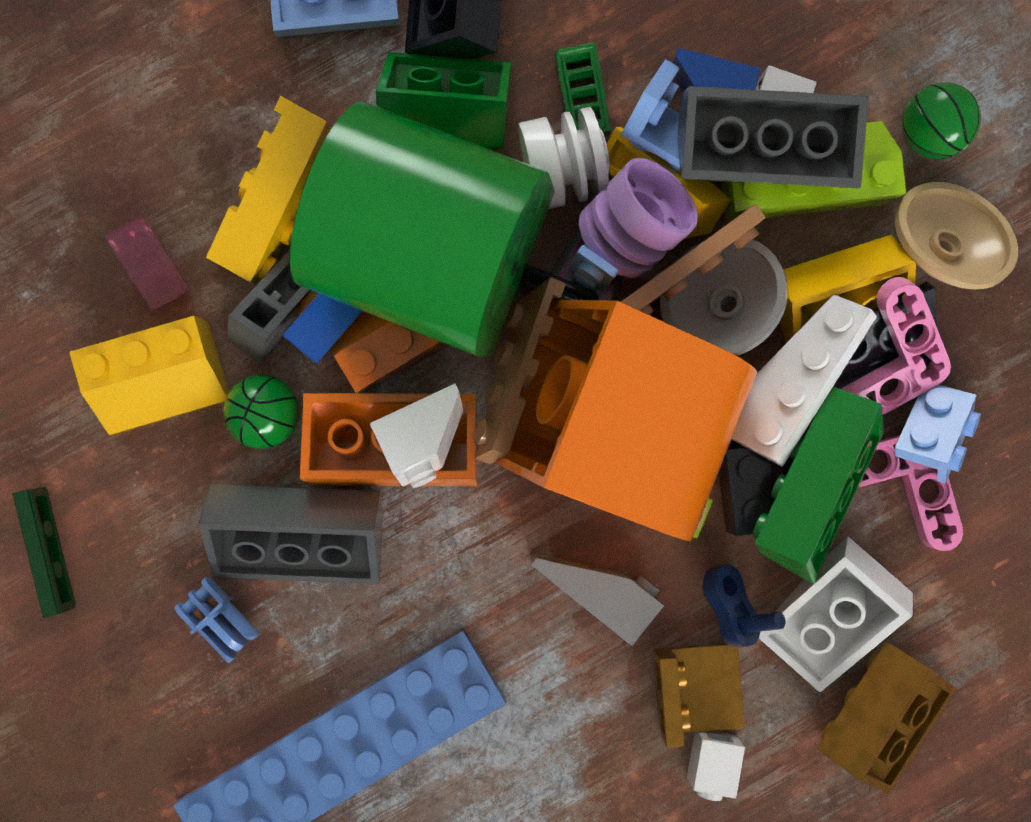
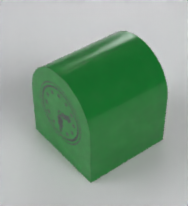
[290,101,555,357]

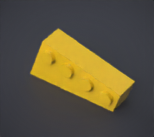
[206,96,331,285]

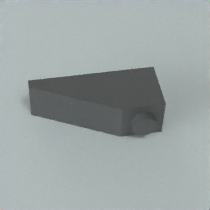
[227,250,316,364]

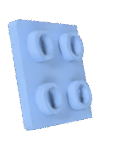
[621,59,680,172]

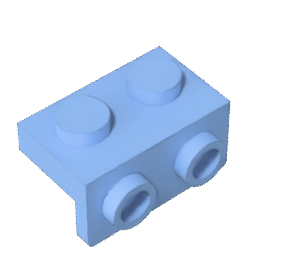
[895,385,981,483]

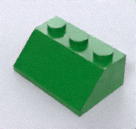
[376,52,511,149]

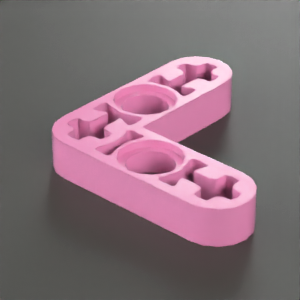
[841,277,951,415]
[859,435,963,551]

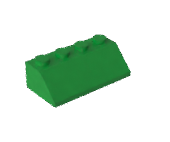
[753,387,884,584]

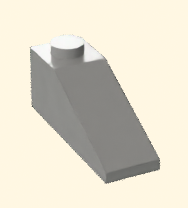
[530,554,664,646]

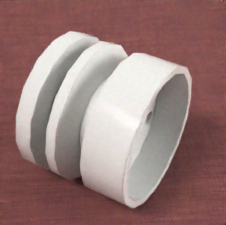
[518,107,610,209]

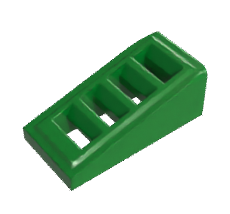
[554,42,611,134]

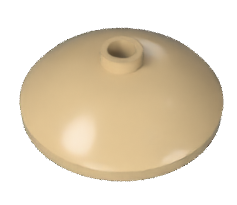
[895,182,1018,289]

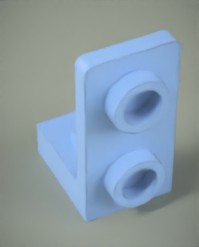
[569,244,619,291]

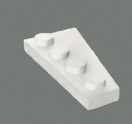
[731,295,877,467]

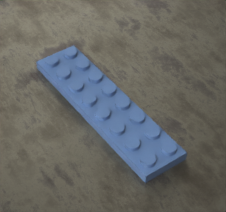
[173,628,506,822]

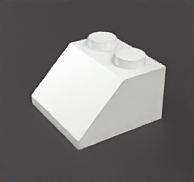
[370,384,463,488]

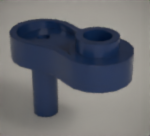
[702,564,786,648]

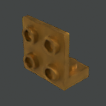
[653,643,745,748]

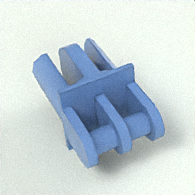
[174,577,260,663]

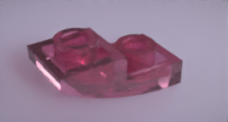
[104,215,190,312]

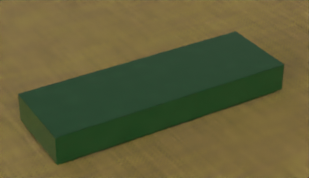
[12,487,76,618]

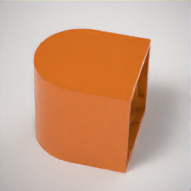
[493,300,757,542]

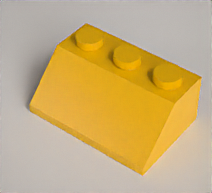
[779,234,916,343]
[69,316,229,435]

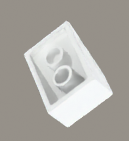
[759,536,913,692]

